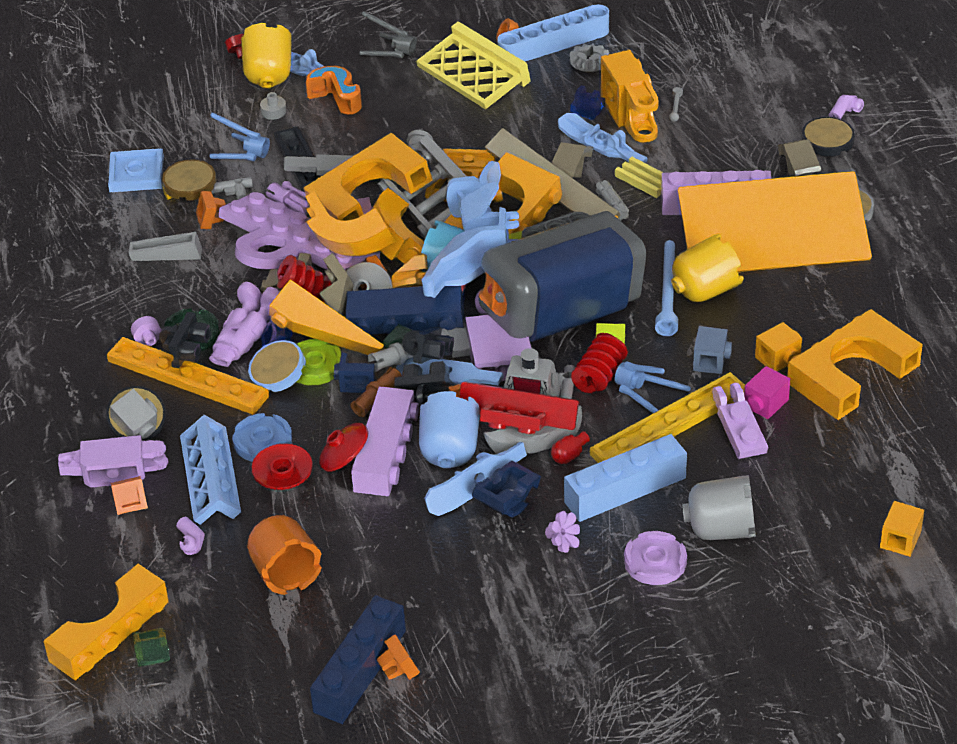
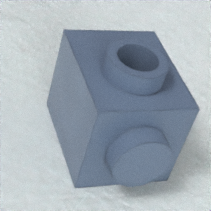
[693,326,732,374]

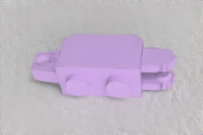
[58,435,169,488]

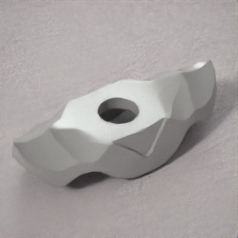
[484,405,582,454]

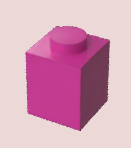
[744,366,790,419]

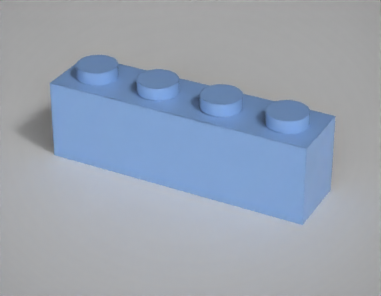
[564,434,687,522]

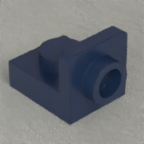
[334,352,376,393]

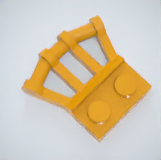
[425,149,503,203]

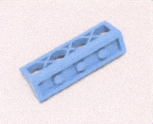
[180,415,241,525]

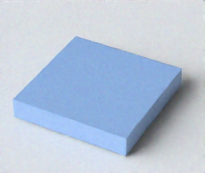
[108,148,164,192]

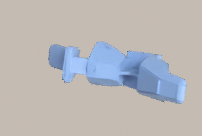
[422,161,519,298]

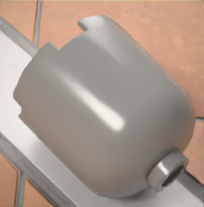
[682,475,756,540]

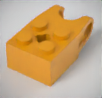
[601,50,659,142]

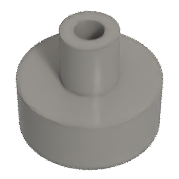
[260,92,287,120]

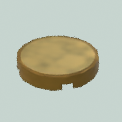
[162,160,216,200]

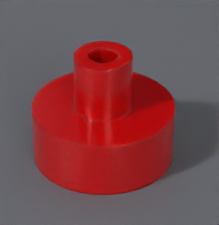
[225,34,244,59]

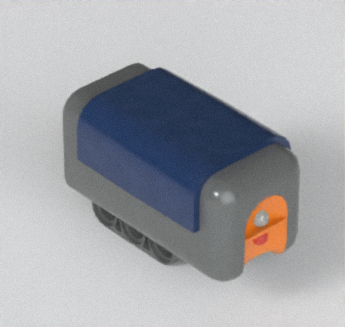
[478,211,646,342]

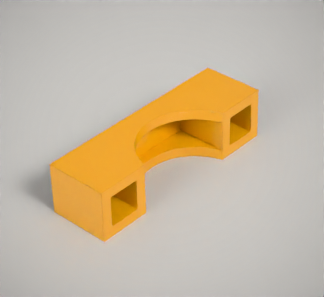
[44,564,169,681]

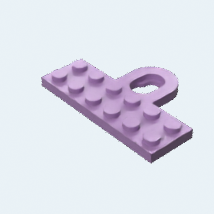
[219,192,380,271]

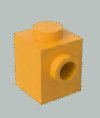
[755,322,802,371]

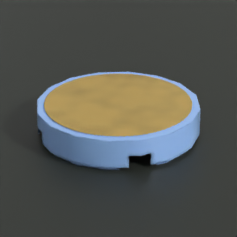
[248,340,306,392]

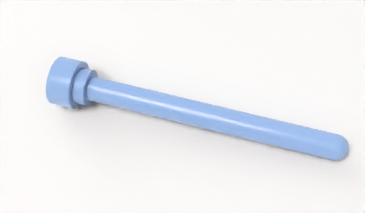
[655,240,678,336]

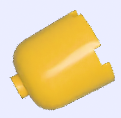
[241,23,291,88]
[671,234,744,302]

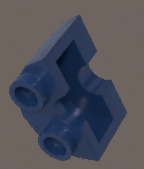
[472,460,541,517]

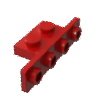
[459,381,579,434]

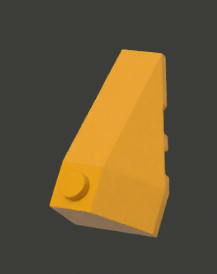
[269,279,384,355]

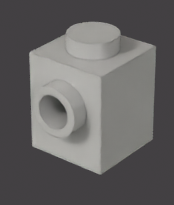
[110,388,158,439]

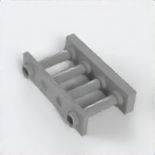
[377,134,467,239]

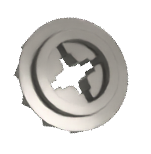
[570,43,609,72]

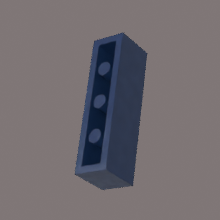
[346,286,464,335]
[310,595,406,724]

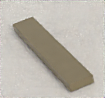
[485,128,621,218]

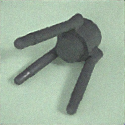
[359,11,417,58]

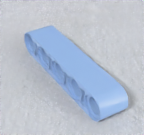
[497,4,609,62]

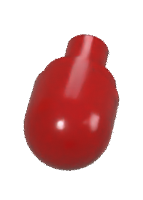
[551,431,590,464]

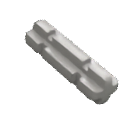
[596,180,629,221]

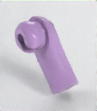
[829,95,864,119]
[176,516,205,555]

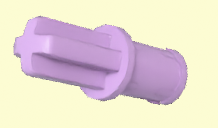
[266,183,310,216]

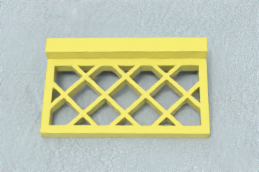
[416,21,531,109]

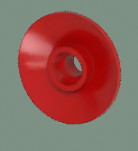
[319,422,368,472]
[252,444,313,490]

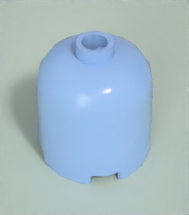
[419,391,480,468]

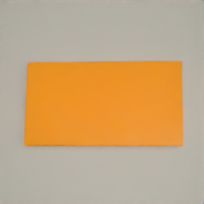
[678,171,872,272]

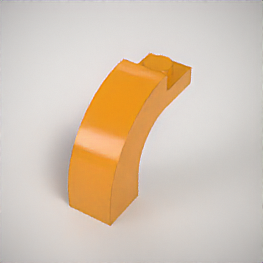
[370,188,425,264]
[305,191,396,256]

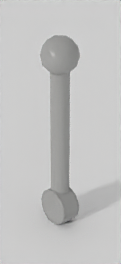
[669,87,683,122]

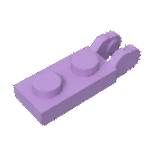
[712,382,768,459]

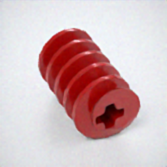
[277,255,332,303]
[571,332,628,393]

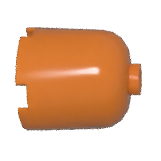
[247,515,322,595]

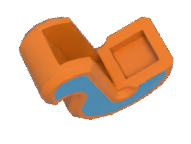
[306,66,362,115]

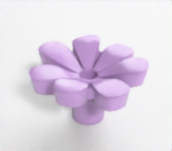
[545,511,580,553]

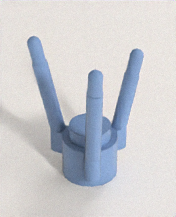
[210,113,270,161]
[615,361,691,413]

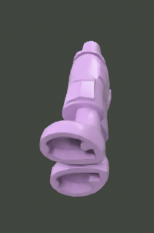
[209,282,280,367]

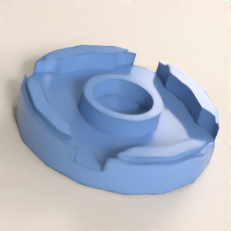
[232,413,292,462]

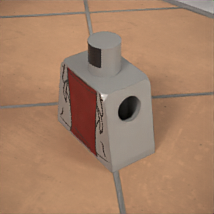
[504,348,561,397]

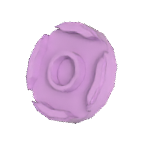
[624,531,687,585]

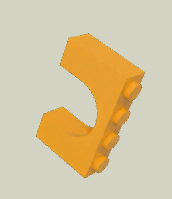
[303,133,433,221]
[444,152,562,234]
[787,309,923,420]

